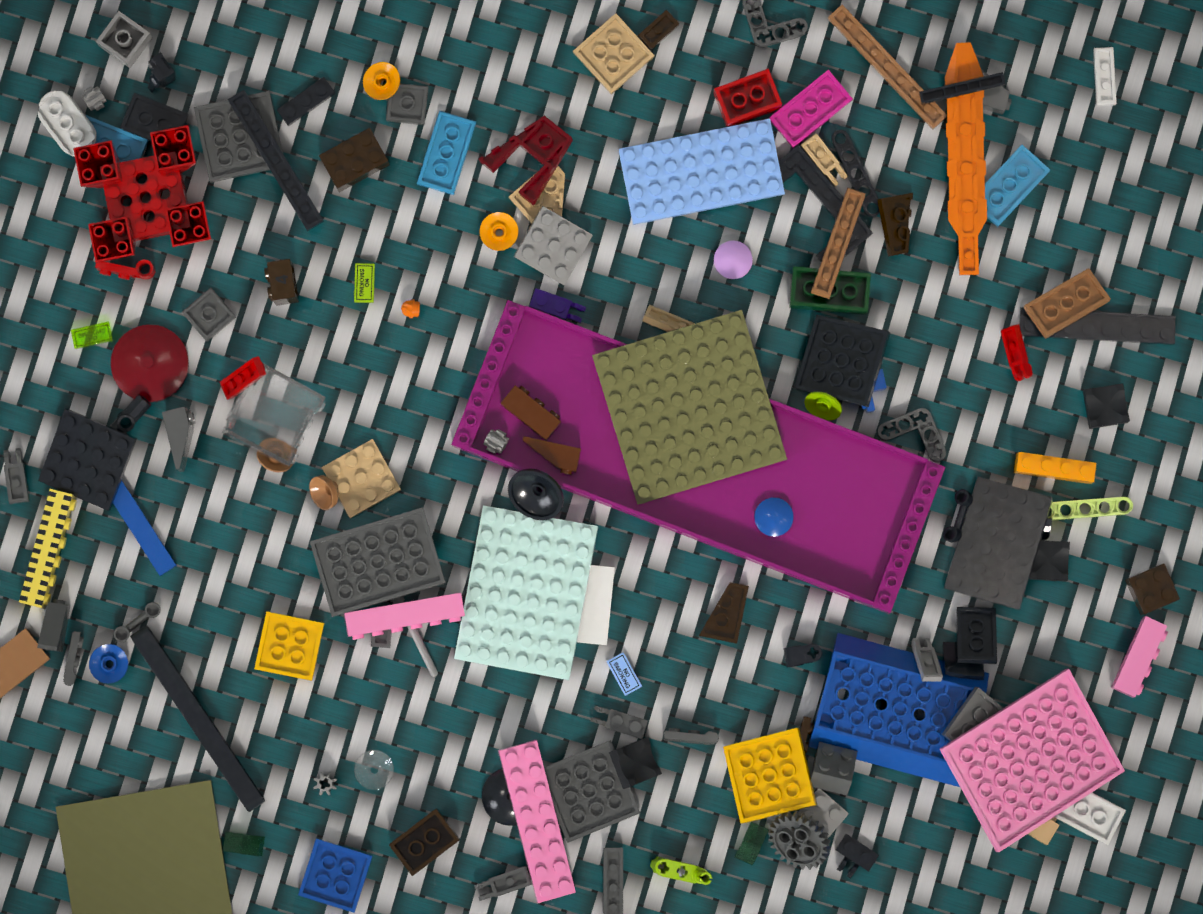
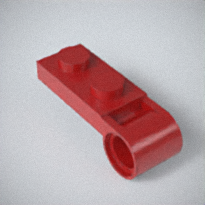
[95,259,156,280]

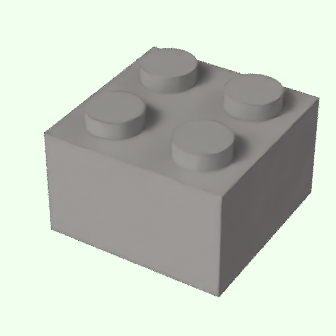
[96,11,153,68]
[797,788,849,839]

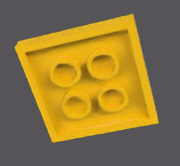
[254,611,325,681]

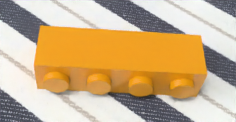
[1014,452,1097,484]

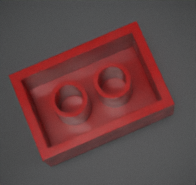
[714,68,782,127]

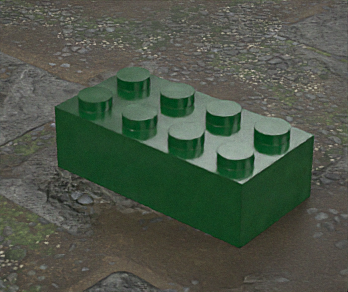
[789,266,871,315]

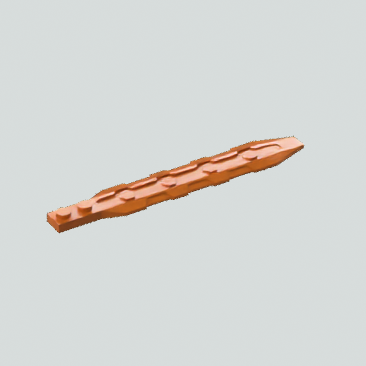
[945,42,987,275]

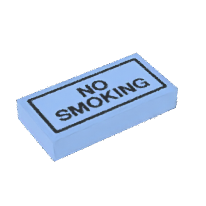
[606,652,642,696]

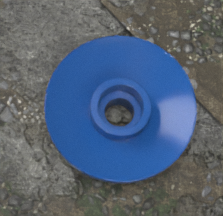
[89,644,128,683]

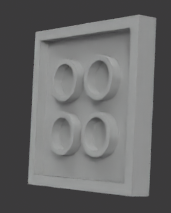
[513,206,593,285]

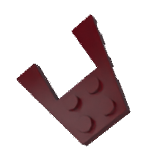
[478,115,573,206]

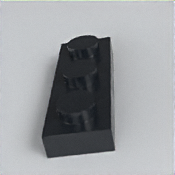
[277,77,335,127]

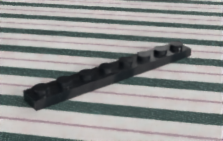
[227,90,324,232]

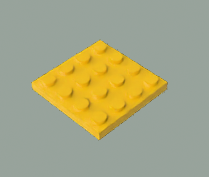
[723,728,817,824]

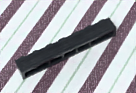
[919,72,1005,105]

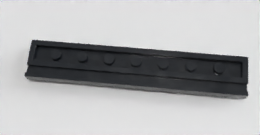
[1019,307,1176,345]

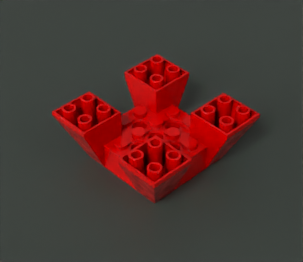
[73,125,211,263]

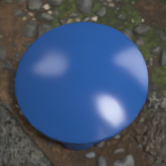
[754,498,794,537]

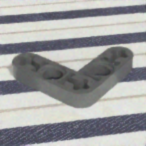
[742,0,808,48]
[877,408,946,462]

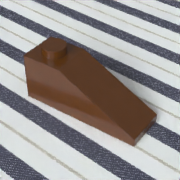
[523,436,581,475]

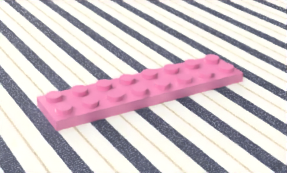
[498,740,576,903]

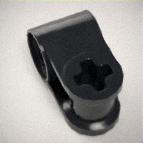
[783,644,822,668]

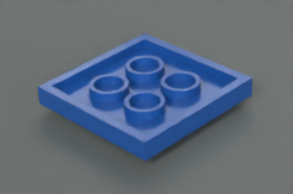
[298,838,373,913]

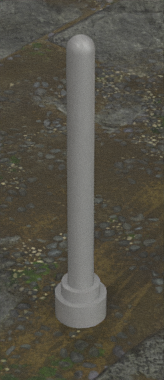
[390,595,438,677]

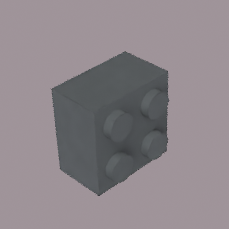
[811,742,858,796]

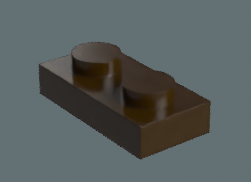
[638,10,680,50]
[800,716,814,754]

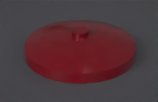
[111,325,189,402]

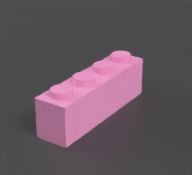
[1111,616,1168,698]

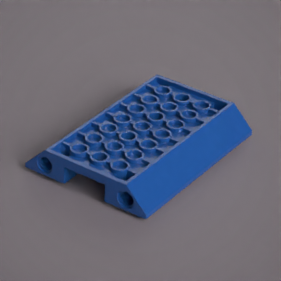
[808,633,989,787]

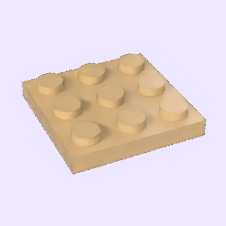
[573,13,654,95]
[322,439,401,519]

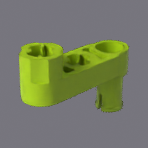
[650,856,712,885]

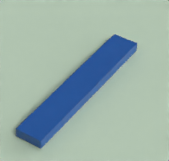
[113,480,177,576]

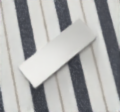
[1093,47,1116,106]

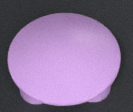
[714,241,753,279]

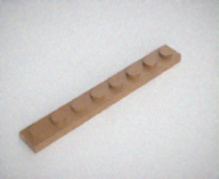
[828,5,947,130]

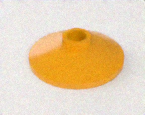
[363,62,400,100]
[480,212,518,251]

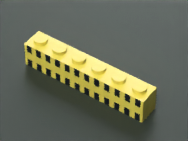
[19,489,77,609]

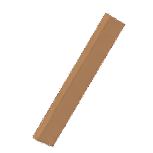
[811,188,866,299]

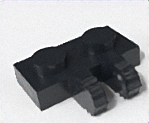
[835,834,879,879]

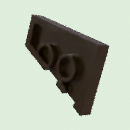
[877,193,913,257]
[699,582,749,644]

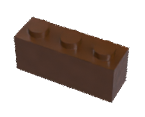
[500,385,561,441]

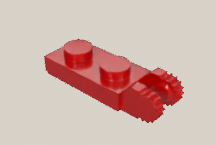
[1001,324,1033,381]

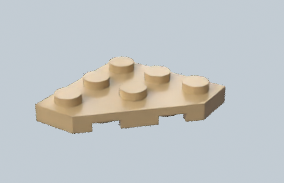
[509,166,565,224]

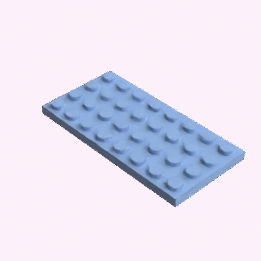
[618,118,785,225]

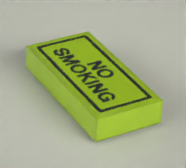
[354,263,375,303]

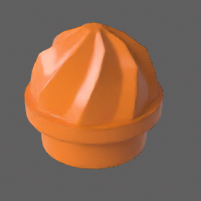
[401,299,420,318]

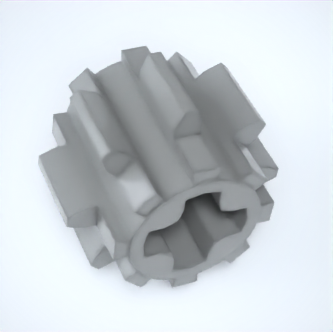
[82,86,107,111]
[484,429,509,454]
[313,772,337,795]

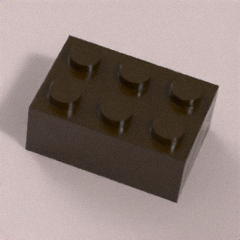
[319,128,390,193]
[389,808,460,876]

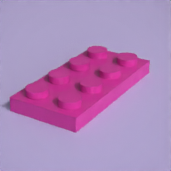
[769,70,853,148]

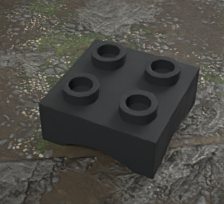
[1083,383,1130,429]
[1029,540,1070,582]
[609,737,662,789]

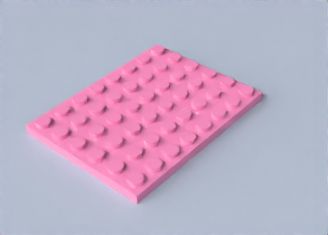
[940,669,1125,852]

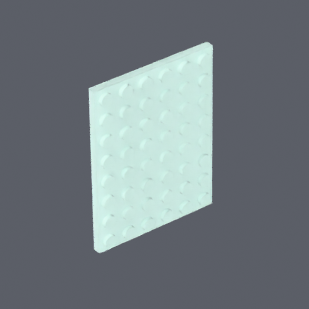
[454,505,598,680]

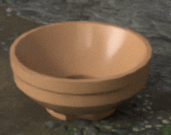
[309,475,339,510]

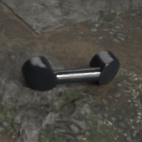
[943,489,973,543]

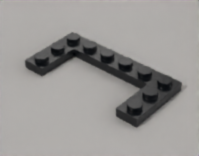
[779,145,873,262]

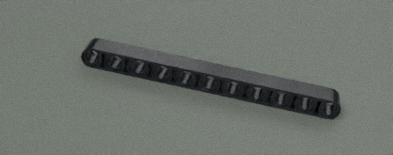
[130,625,265,812]

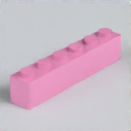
[344,593,465,640]

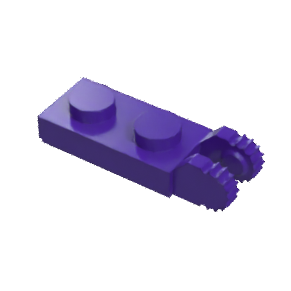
[529,288,586,323]

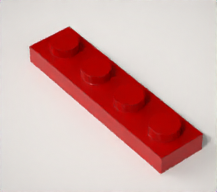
[220,356,266,400]

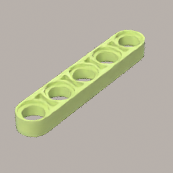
[1048,497,1133,520]

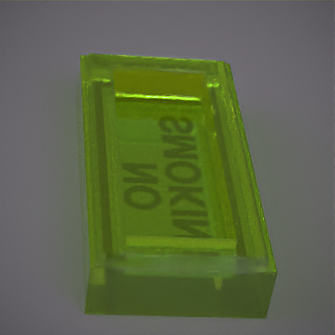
[71,321,113,349]

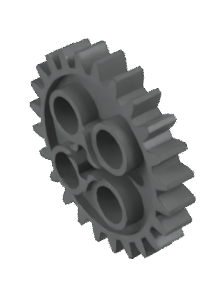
[768,811,831,870]

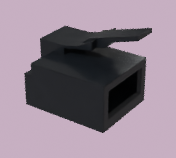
[148,52,176,93]

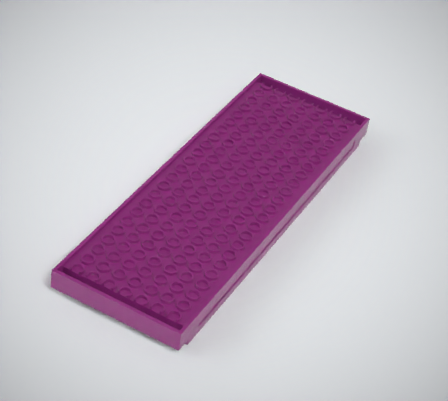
[451,300,945,614]

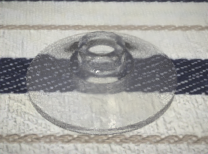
[354,750,394,790]

